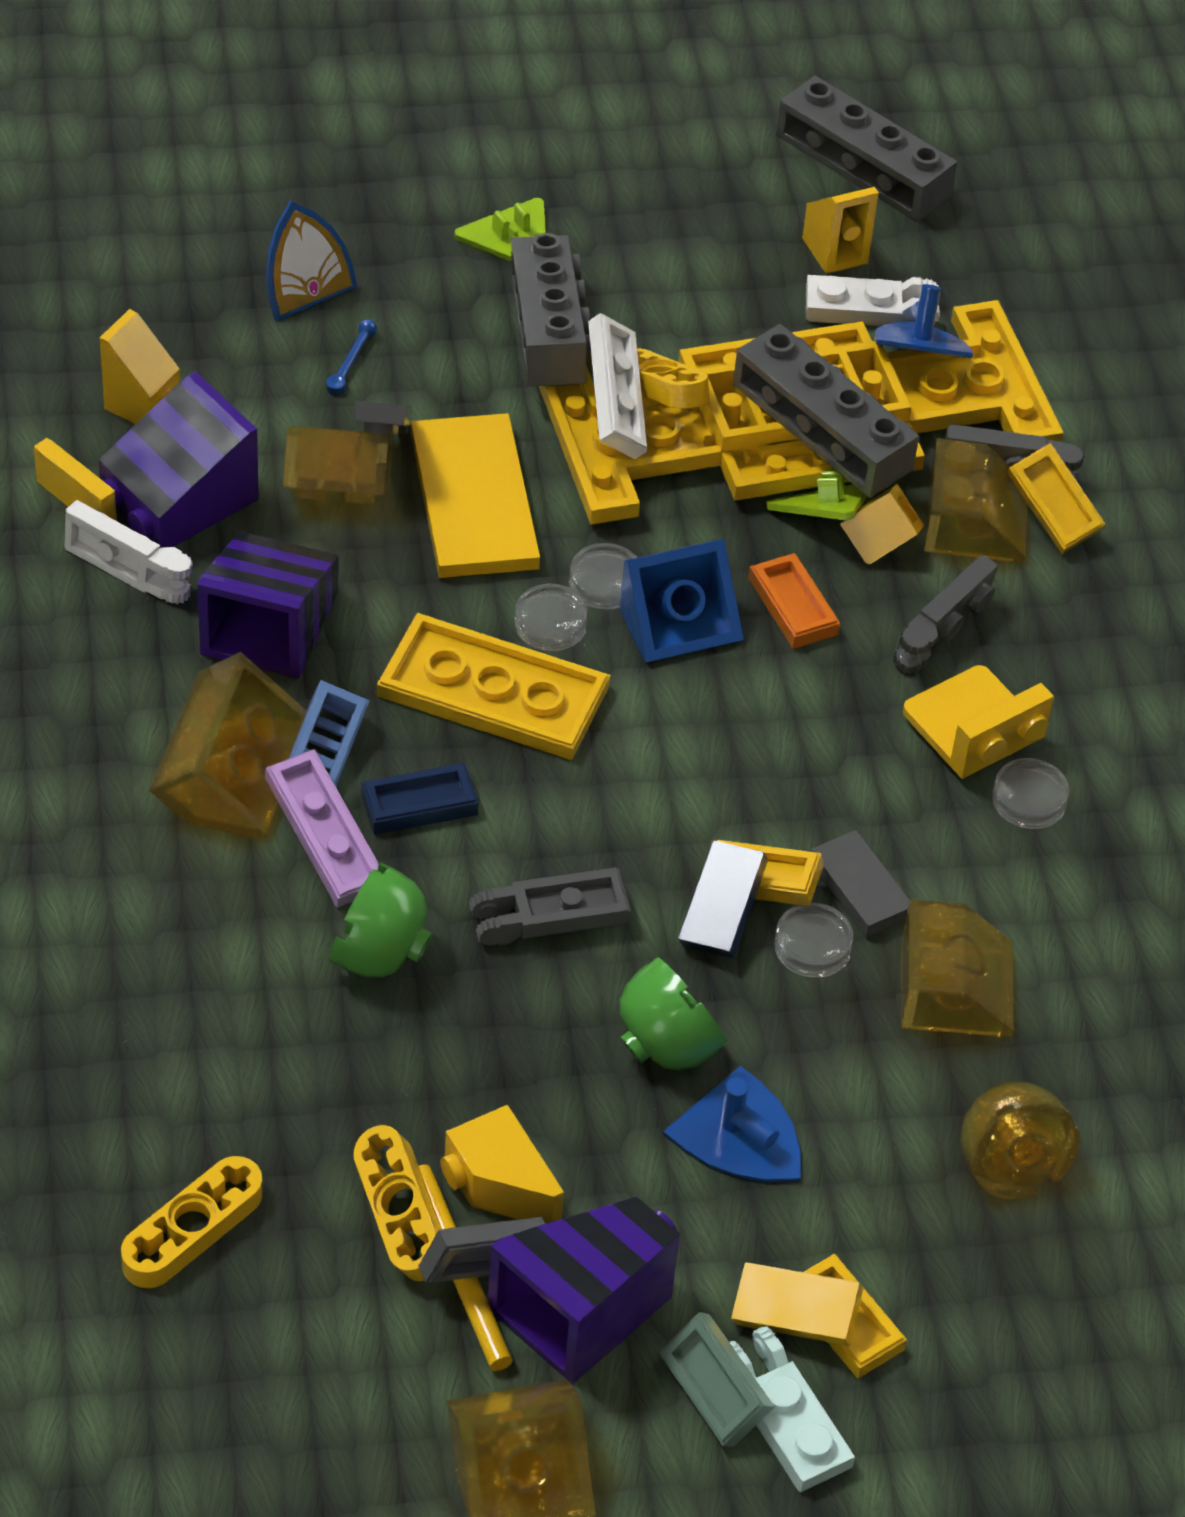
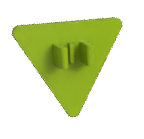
[455,198,546,262]
[767,471,867,520]

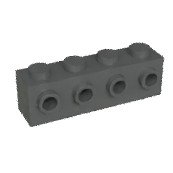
[776,75,958,223]
[511,233,592,387]
[733,324,919,498]

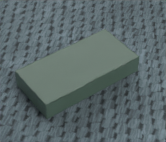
[658,1312,775,1447]

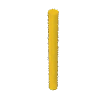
[419,1165,513,1371]

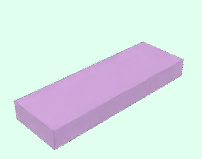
[265,749,379,908]

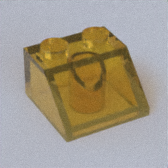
[283,426,395,504]
[924,438,1028,563]
[901,899,1014,1037]
[447,1379,596,1517]

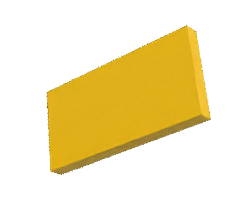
[411,413,540,578]
[377,613,610,761]

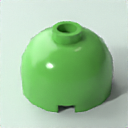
[329,862,432,978]
[619,957,728,1071]

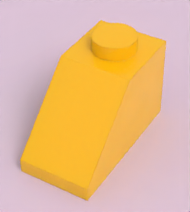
[802,187,879,274]
[99,309,180,424]
[440,1104,564,1224]

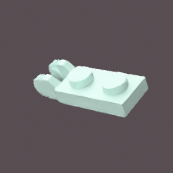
[730,1326,855,1493]

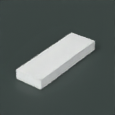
[588,313,647,459]

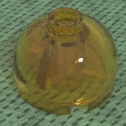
[960,1081,1081,1200]

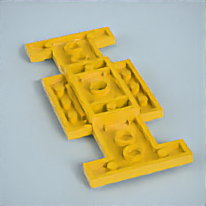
[538,300,1064,525]

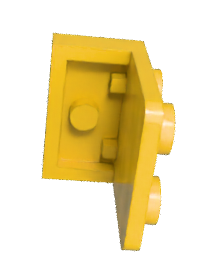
[903,665,1054,779]

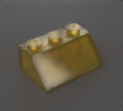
[149,652,307,840]

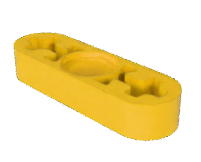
[637,348,710,408]
[354,1125,442,1281]
[121,1156,263,1288]

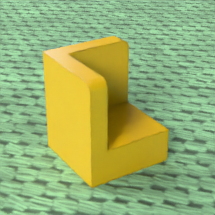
[840,484,924,564]

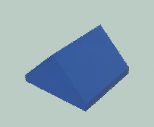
[620,539,744,662]

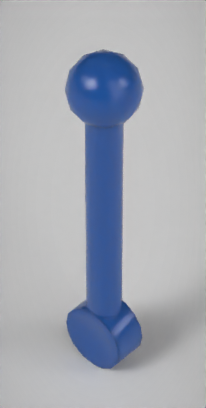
[326,319,377,395]

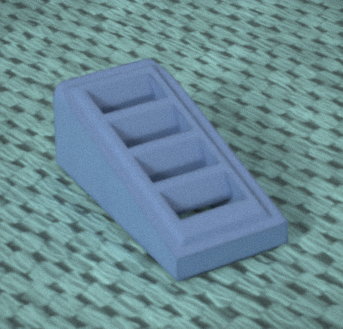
[289,680,370,786]

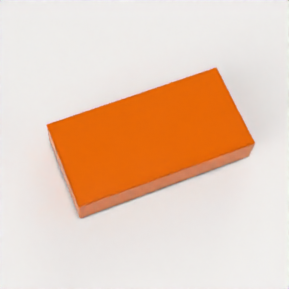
[748,553,840,649]

